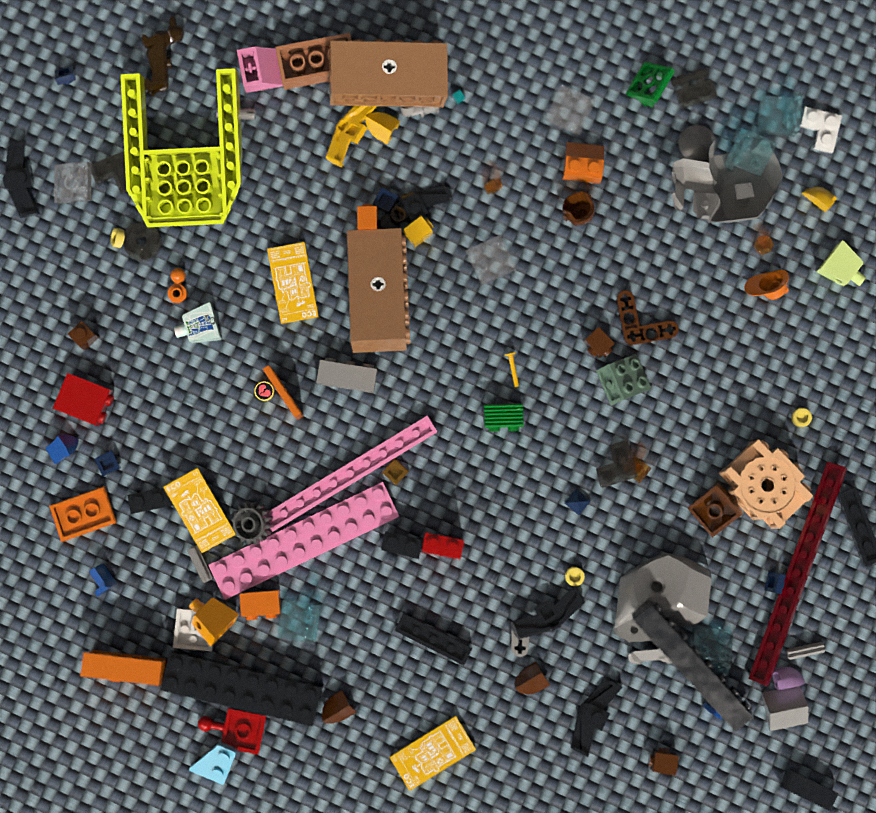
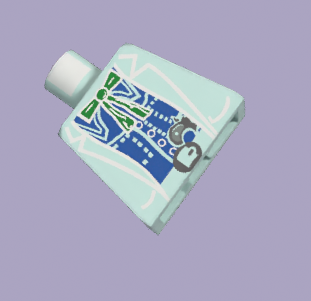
[174,302,222,343]

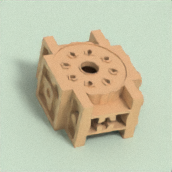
[718,439,813,529]

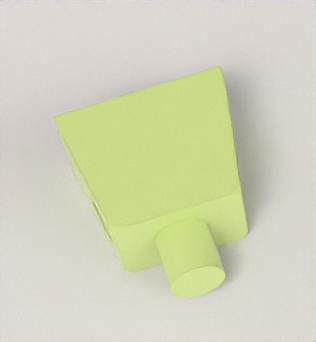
[816,240,866,286]

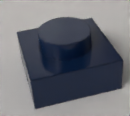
[55,65,76,85]
[372,188,399,214]
[95,450,121,476]
[764,571,786,594]

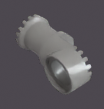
[400,107,439,117]

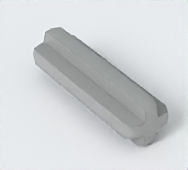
[187,546,212,583]
[786,642,825,659]

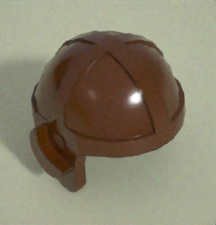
[562,191,595,226]

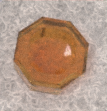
[484,178,503,195]
[753,235,774,255]

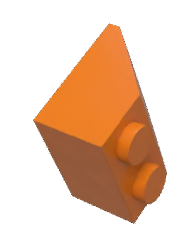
[562,142,604,184]

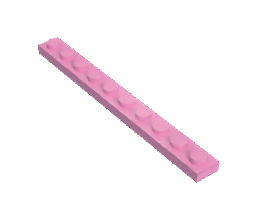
[267,416,437,532]

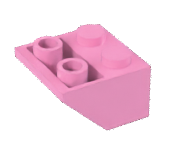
[237,46,283,93]

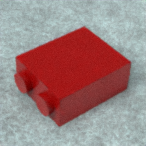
[53,373,114,426]
[422,533,464,560]

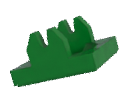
[626,61,675,108]

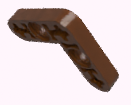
[616,290,679,346]

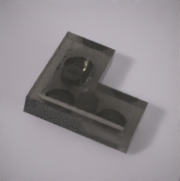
[88,151,127,194]
[596,439,638,488]

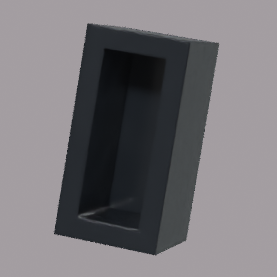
[381,531,423,559]

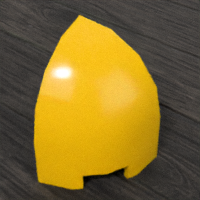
[365,112,400,144]
[801,186,837,212]

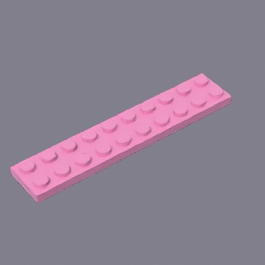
[209,482,399,600]

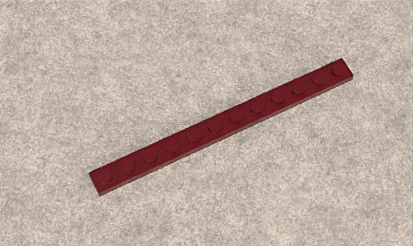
[748,462,847,686]

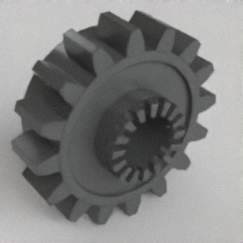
[231,502,274,544]

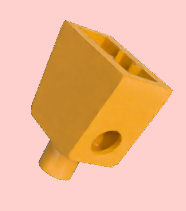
[189,598,239,646]

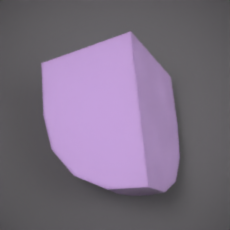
[772,667,805,690]

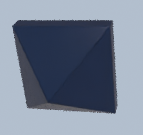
[564,489,591,515]

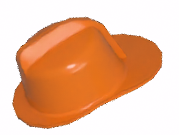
[744,270,789,300]

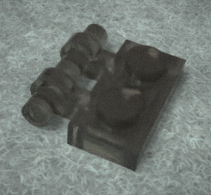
[670,68,717,110]

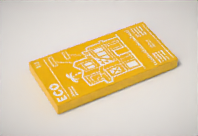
[267,242,319,324]
[163,467,236,553]
[389,715,476,791]

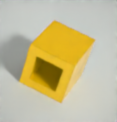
[403,216,433,247]

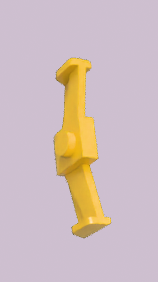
[325,106,377,167]

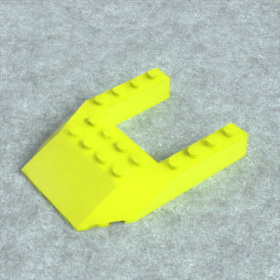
[120,68,242,227]

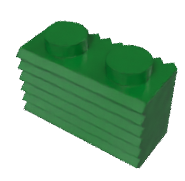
[484,403,524,432]

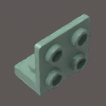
[596,354,651,406]

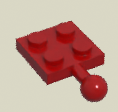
[198,708,267,755]

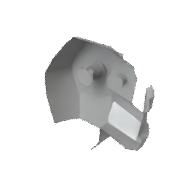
[672,139,783,223]
[613,553,711,664]

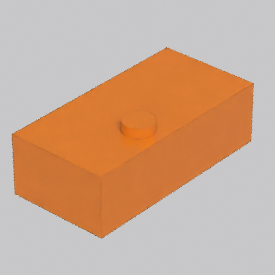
[80,650,168,686]

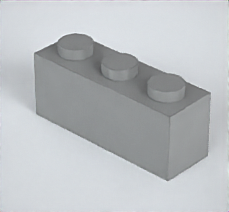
[316,358,378,393]

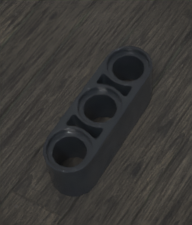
[779,768,839,811]

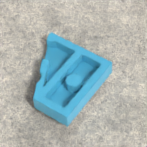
[189,742,238,785]

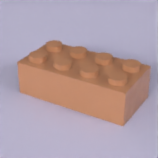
[275,33,352,90]

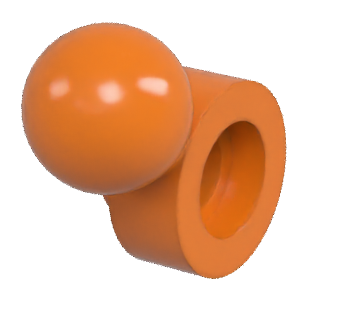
[168,268,188,303]

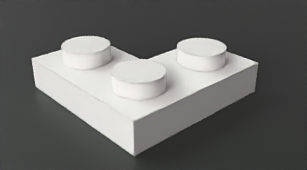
[799,107,842,153]
[173,608,213,651]

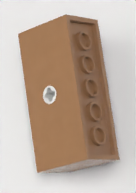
[329,38,448,107]
[347,228,410,353]

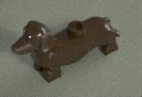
[142,16,184,96]

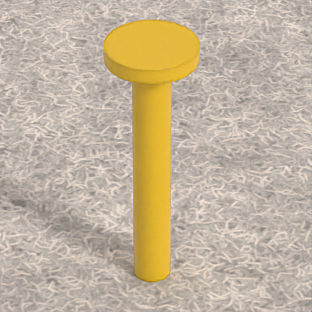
[505,352,519,387]

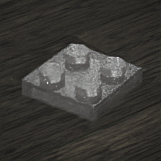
[545,85,596,135]
[54,162,91,204]
[466,235,516,286]

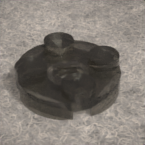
[123,222,162,261]

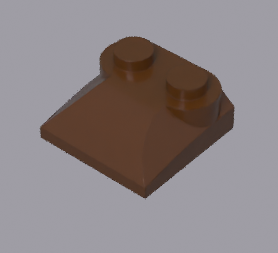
[688,483,743,538]

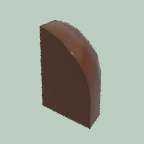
[514,661,550,694]
[321,690,357,724]

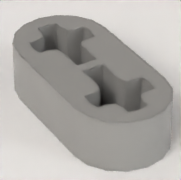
[511,629,529,657]

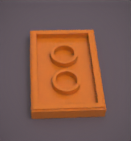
[263,365,304,420]
[49,486,117,542]

